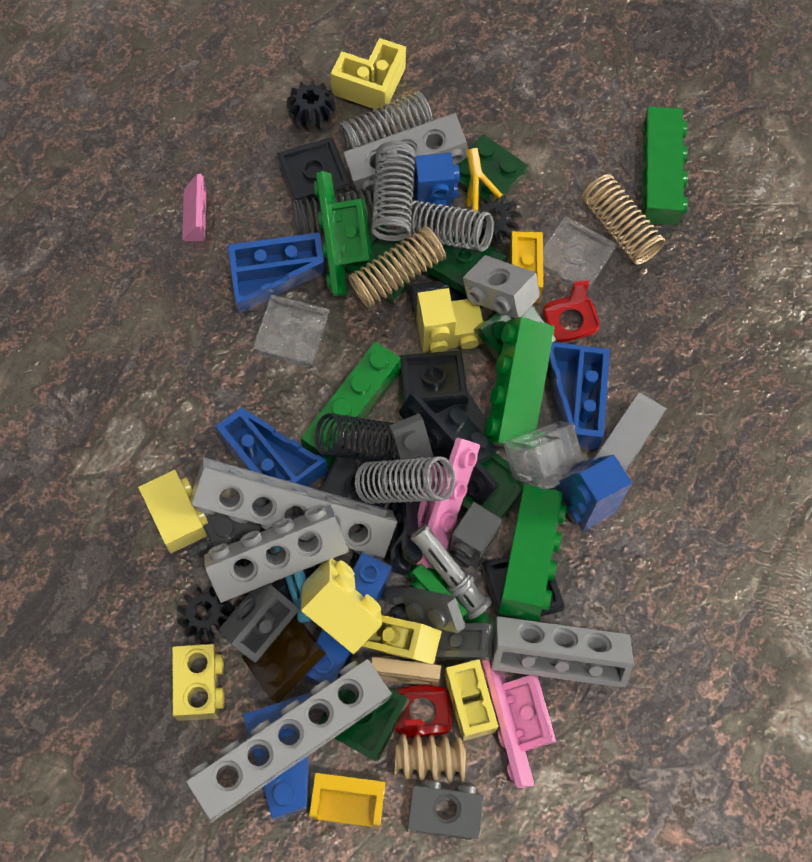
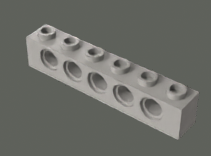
[191,457,397,558]
[186,659,392,824]

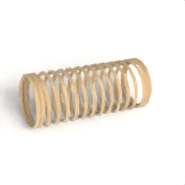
[581,174,665,265]
[349,226,446,308]

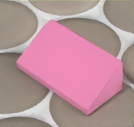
[182,174,207,242]

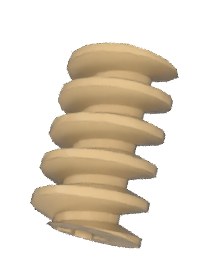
[394,734,466,783]

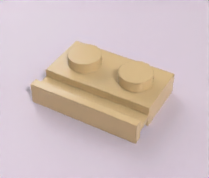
[371,656,441,687]

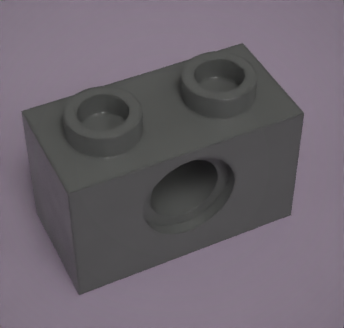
[449,502,502,570]
[218,583,300,663]
[408,781,484,841]

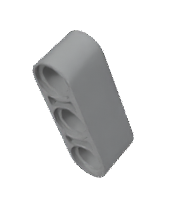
[595,392,667,472]

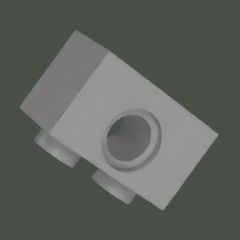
[463,255,540,318]

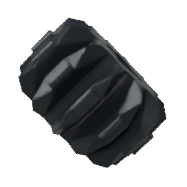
[286,79,336,131]
[471,194,522,246]
[177,586,234,644]

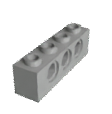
[344,113,468,194]
[204,504,349,603]
[491,616,634,688]

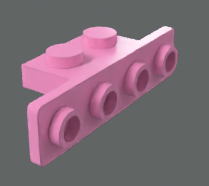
[416,438,480,569]
[480,660,556,788]

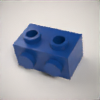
[414,153,460,214]

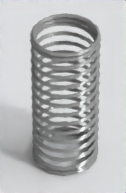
[339,91,433,151]
[371,141,415,241]
[396,199,494,252]
[355,456,456,504]

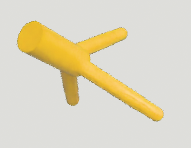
[465,148,502,212]

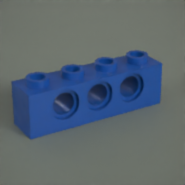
[303,552,392,686]

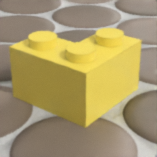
[331,38,406,112]
[416,288,483,353]
[138,470,208,554]
[301,558,382,654]

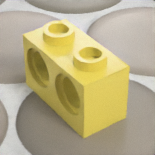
[173,644,225,721]
[444,659,499,741]

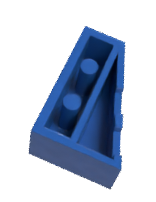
[228,232,325,314]
[547,342,610,450]
[215,407,328,502]
[550,455,632,531]
[243,693,311,821]

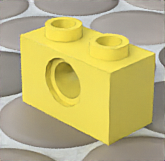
[361,615,442,665]

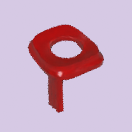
[543,280,600,342]
[395,685,452,738]

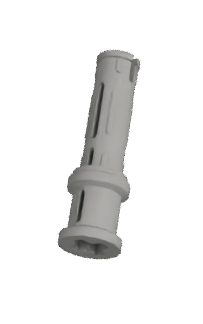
[410,525,492,619]

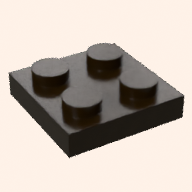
[242,614,327,703]

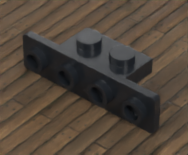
[399,392,498,505]

